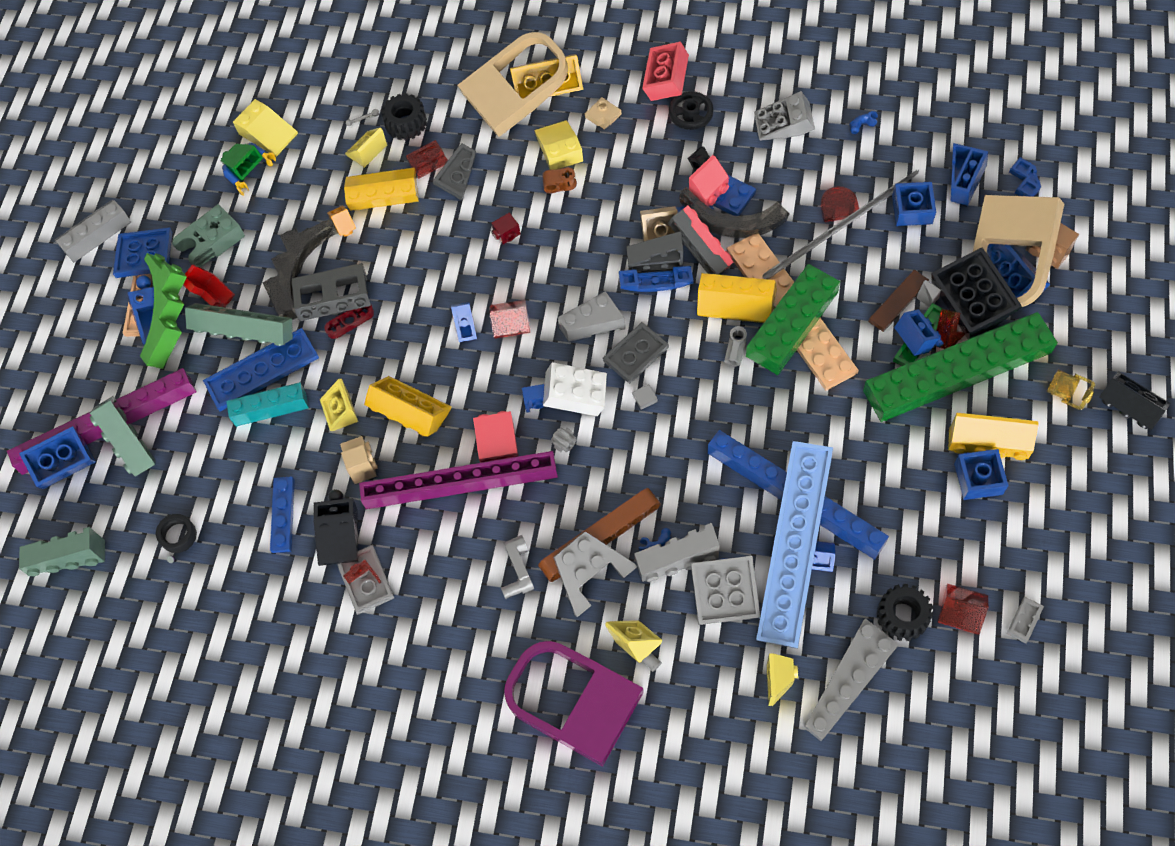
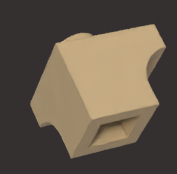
[585,97,622,129]

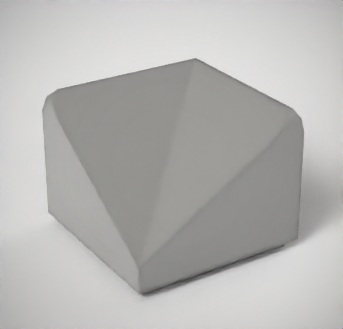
[916,280,941,307]

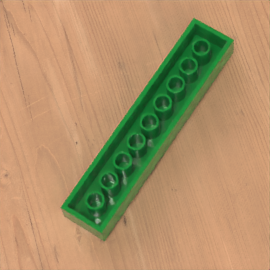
[863,312,1058,422]

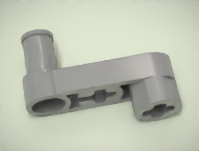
[501,535,534,599]

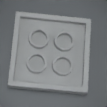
[691,556,760,625]

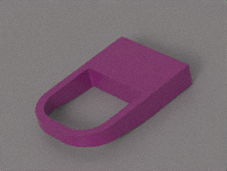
[504,641,644,767]

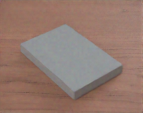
[337,545,394,615]

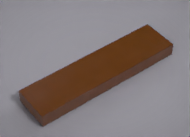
[868,270,929,332]

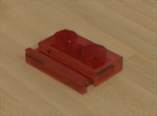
[406,140,448,179]

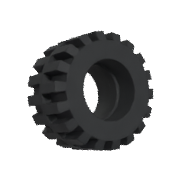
[381,93,427,140]
[877,584,933,641]

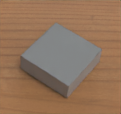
[632,384,658,410]

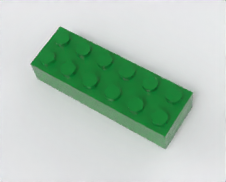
[746,264,841,375]

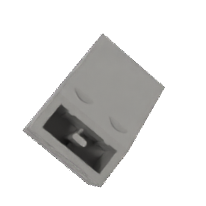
[754,91,815,141]

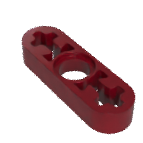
[325,305,374,339]

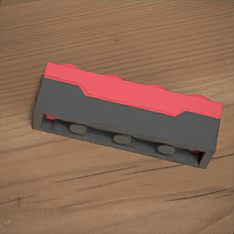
[668,206,734,275]

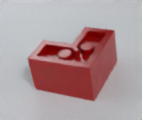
[183,265,235,308]

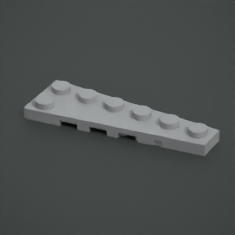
[804,618,899,741]

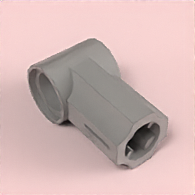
[724,326,747,367]

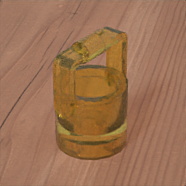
[1047,369,1095,410]

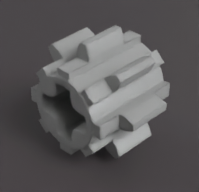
[551,427,577,452]

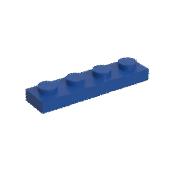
[270,477,295,553]

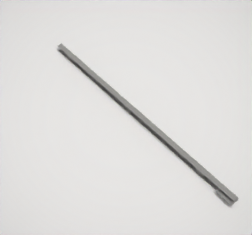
[762,170,919,279]

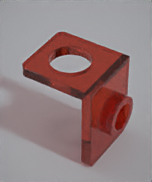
[343,560,382,584]

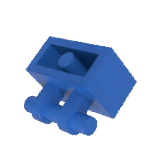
[894,309,944,356]

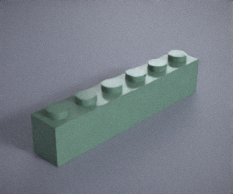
[185,303,293,346]

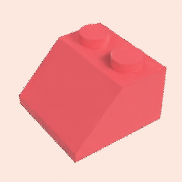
[689,155,729,210]

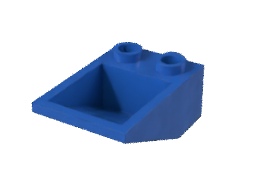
[128,275,154,345]

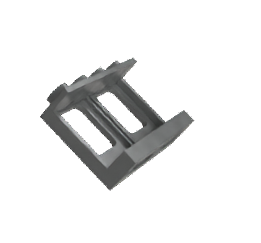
[292,263,371,321]

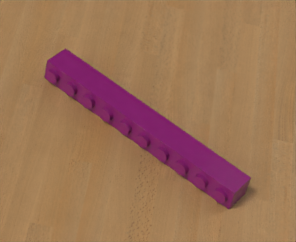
[7,368,197,475]
[359,451,558,509]

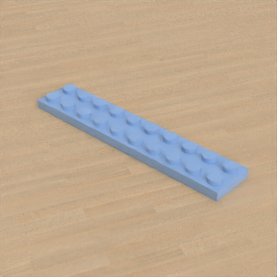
[756,441,833,649]

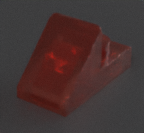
[934,309,966,349]

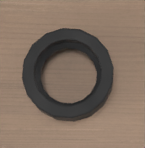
[156,514,197,553]

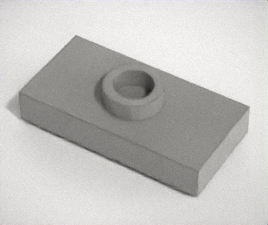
[1006,597,1044,643]

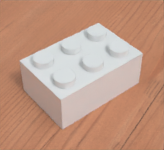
[543,362,607,416]

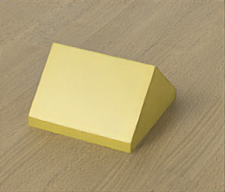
[345,128,387,168]
[320,379,358,431]
[605,620,662,663]

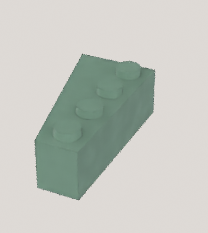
[89,396,156,477]
[19,527,105,576]

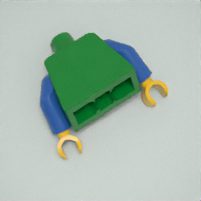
[220,143,276,196]

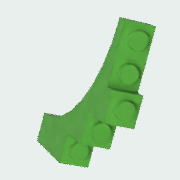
[140,253,187,369]

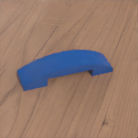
[618,266,693,292]

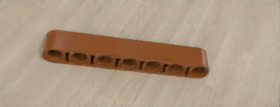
[538,488,661,582]

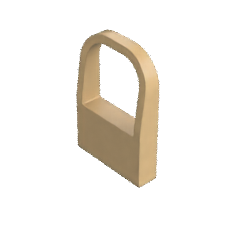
[457,32,568,137]
[973,195,1064,307]

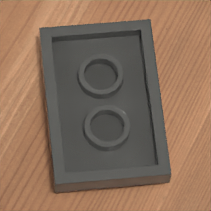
[603,322,669,384]

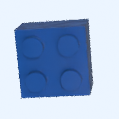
[892,182,936,226]
[954,449,1009,500]

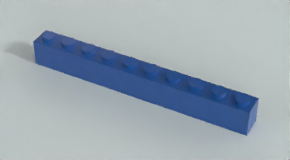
[708,430,889,560]

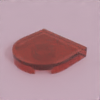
[821,186,860,222]

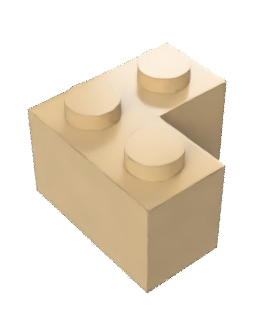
[340,436,378,484]

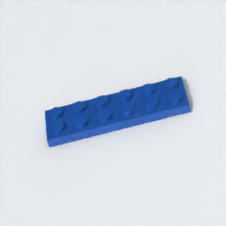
[203,328,319,411]

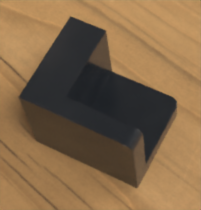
[687,146,719,171]

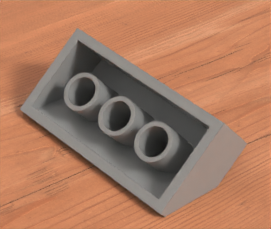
[54,200,131,263]

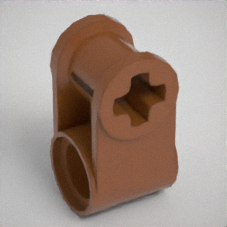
[542,167,577,193]

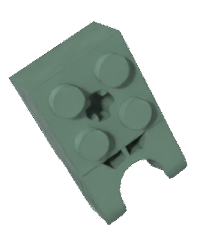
[172,204,245,267]

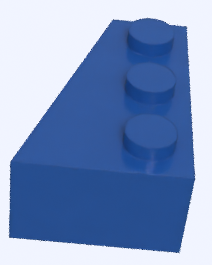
[951,143,988,206]

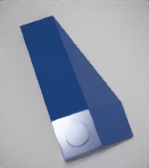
[987,244,1050,298]

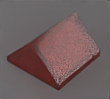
[489,300,531,338]
[938,584,989,635]

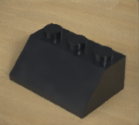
[1099,371,1171,430]

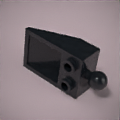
[314,489,358,566]

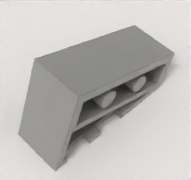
[558,291,625,342]

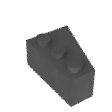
[627,231,683,273]

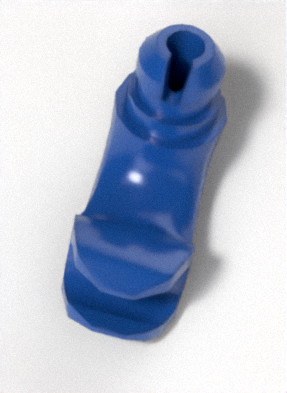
[849,111,878,134]
[639,528,671,551]

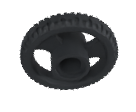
[669,91,713,130]

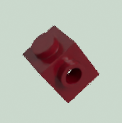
[491,212,521,244]

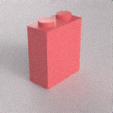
[473,411,519,463]

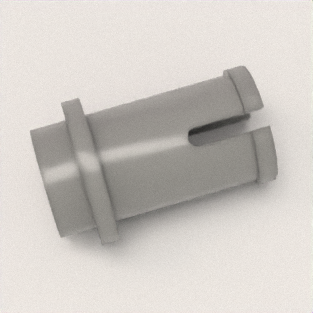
[642,653,662,672]

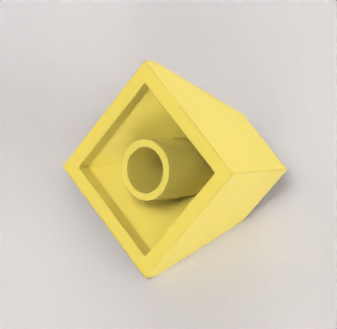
[766,653,798,706]

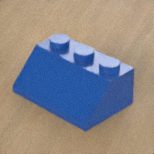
[19,426,96,489]

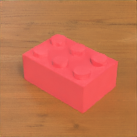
[642,42,689,101]

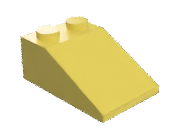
[233,99,298,157]
[534,120,583,170]

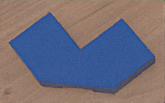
[1009,157,1041,197]

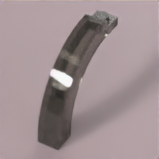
[679,187,790,238]

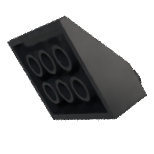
[931,247,1022,340]

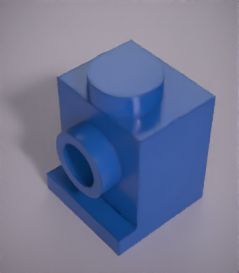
[522,384,545,413]

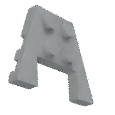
[553,532,638,617]

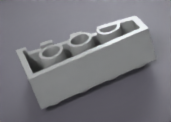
[634,523,720,582]

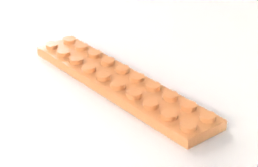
[727,232,859,391]

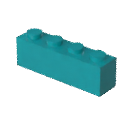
[226,382,309,427]

